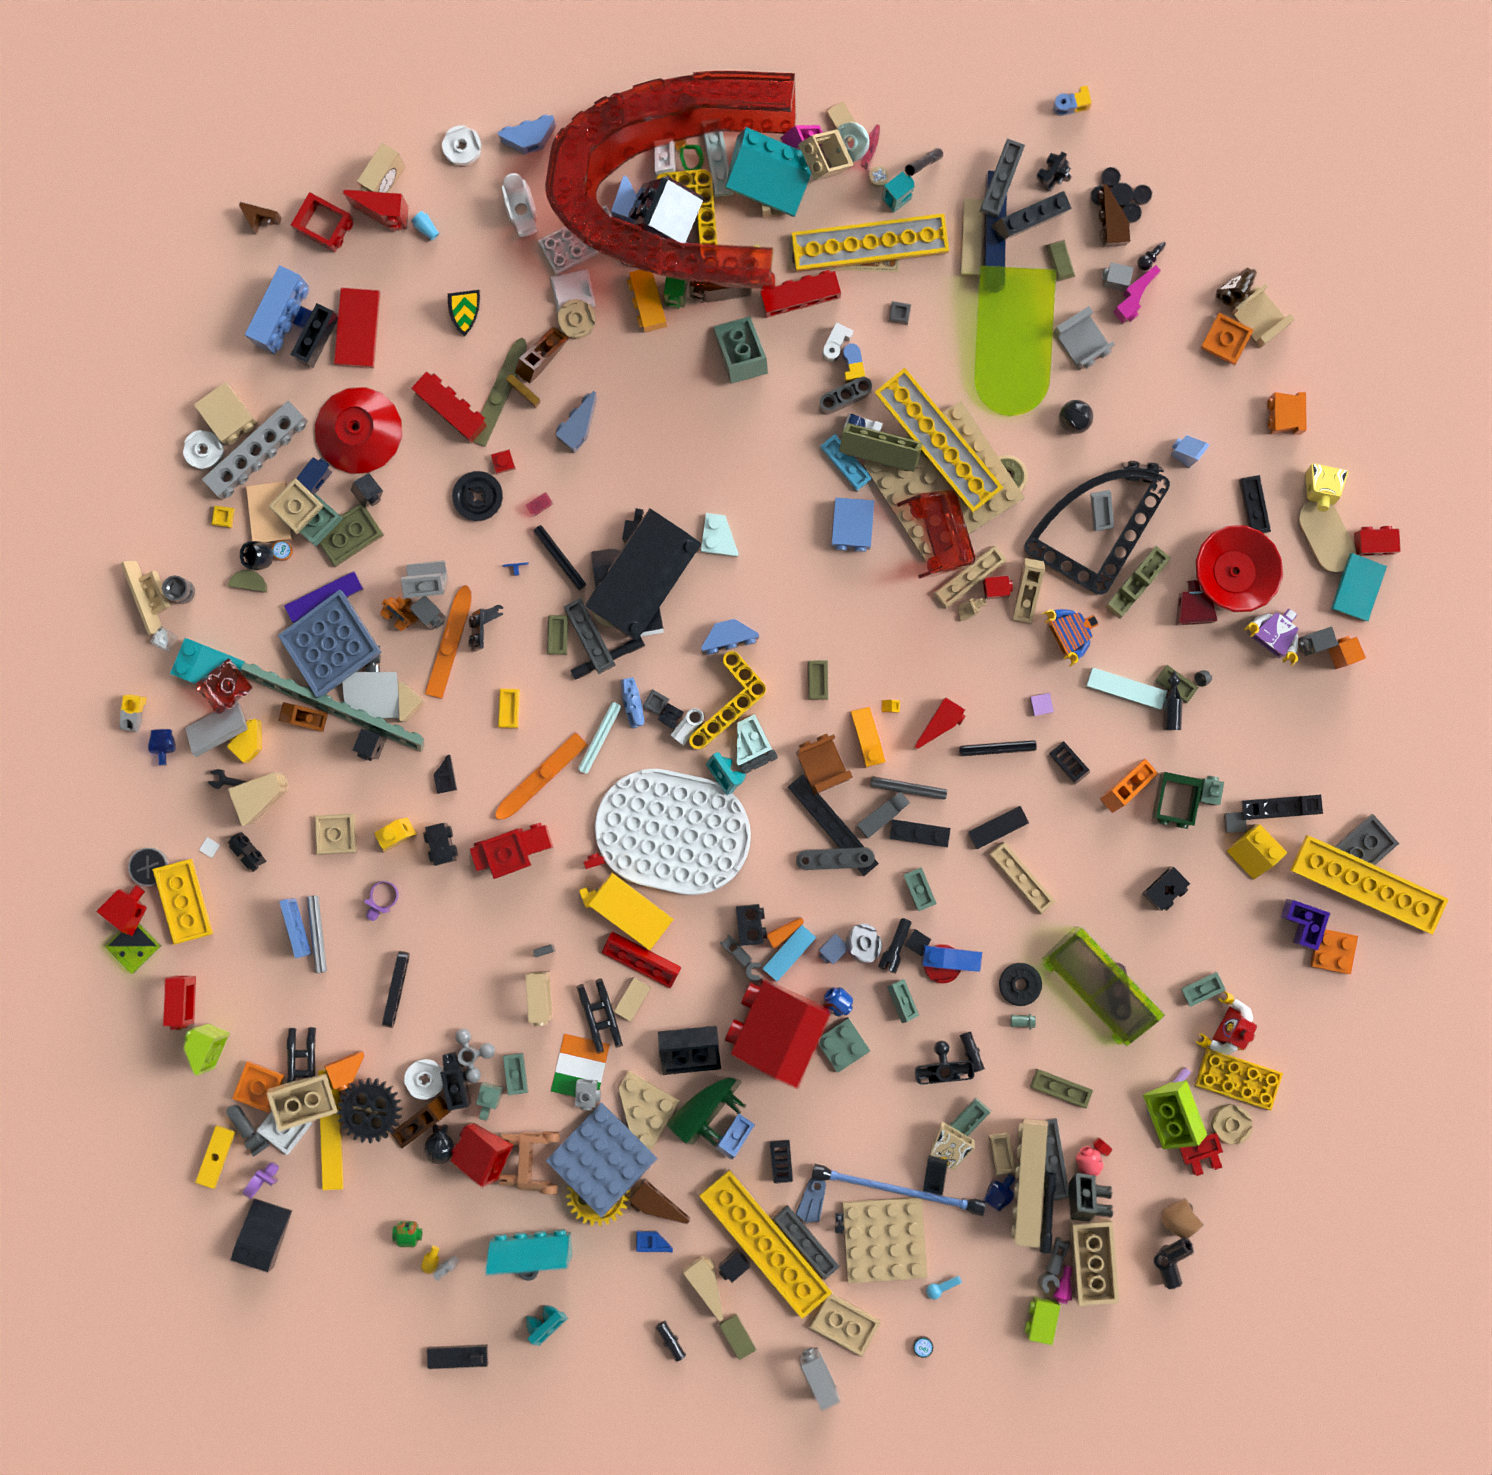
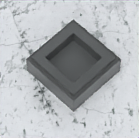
[889,301,911,325]
[643,689,670,716]
[1224,812,1247,833]
[533,944,556,958]

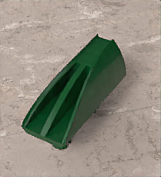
[666,1077,746,1147]

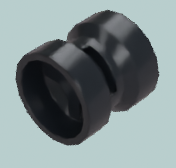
[658,703,684,729]

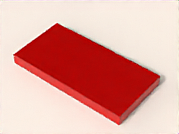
[334,288,380,368]

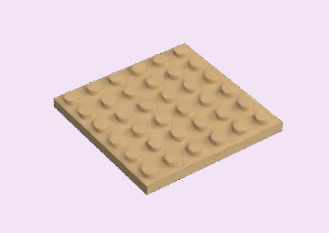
[863,401,1025,562]

